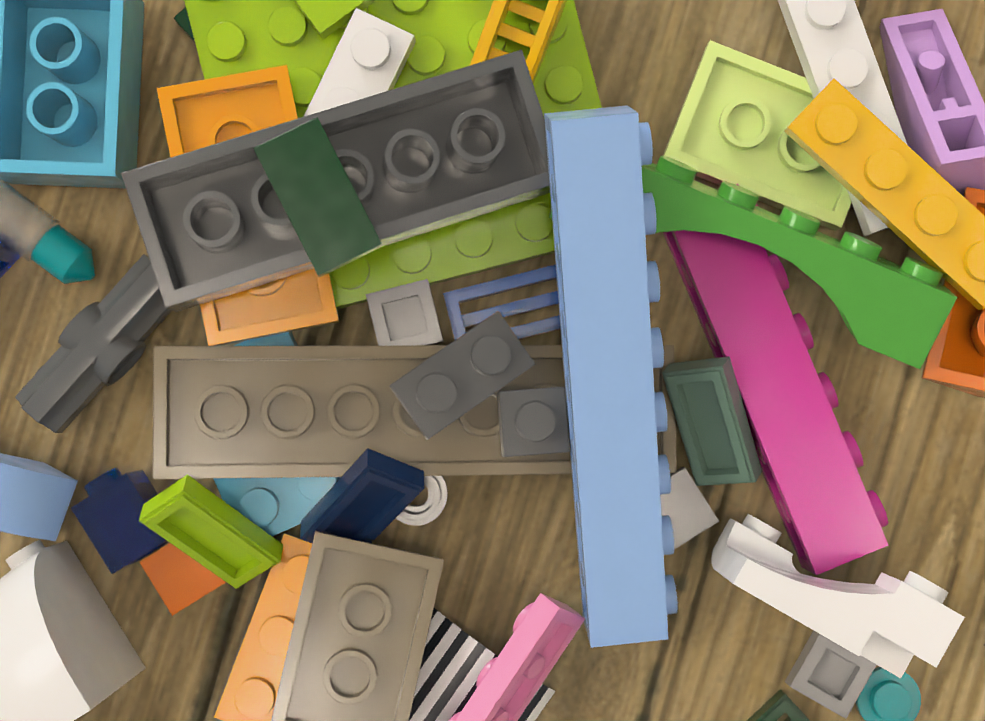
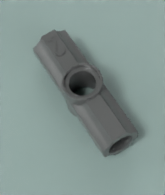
[15,254,172,433]

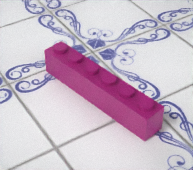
[663,184,889,575]

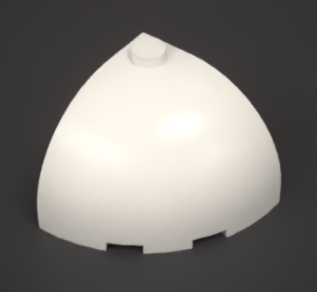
[0,540,146,721]

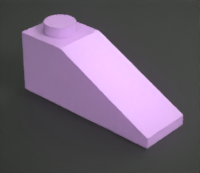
[880,9,985,195]

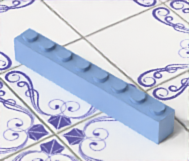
[544,106,678,648]

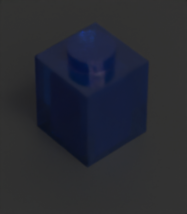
[71,467,168,574]

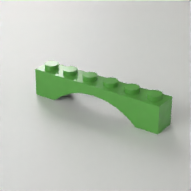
[549,155,958,369]

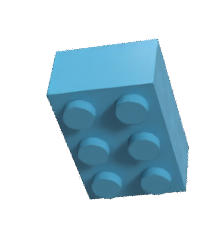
[0,0,144,188]

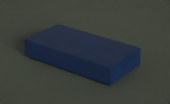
[300,448,424,543]

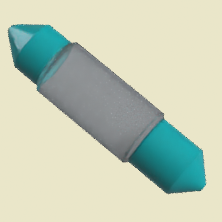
[0,179,95,284]

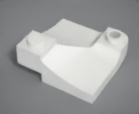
[711,514,965,678]

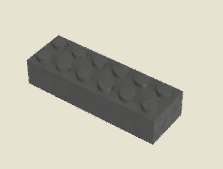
[121,50,550,312]

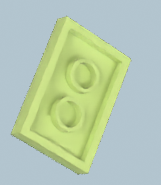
[663,40,852,231]

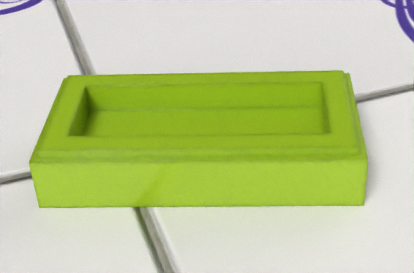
[139,474,283,589]

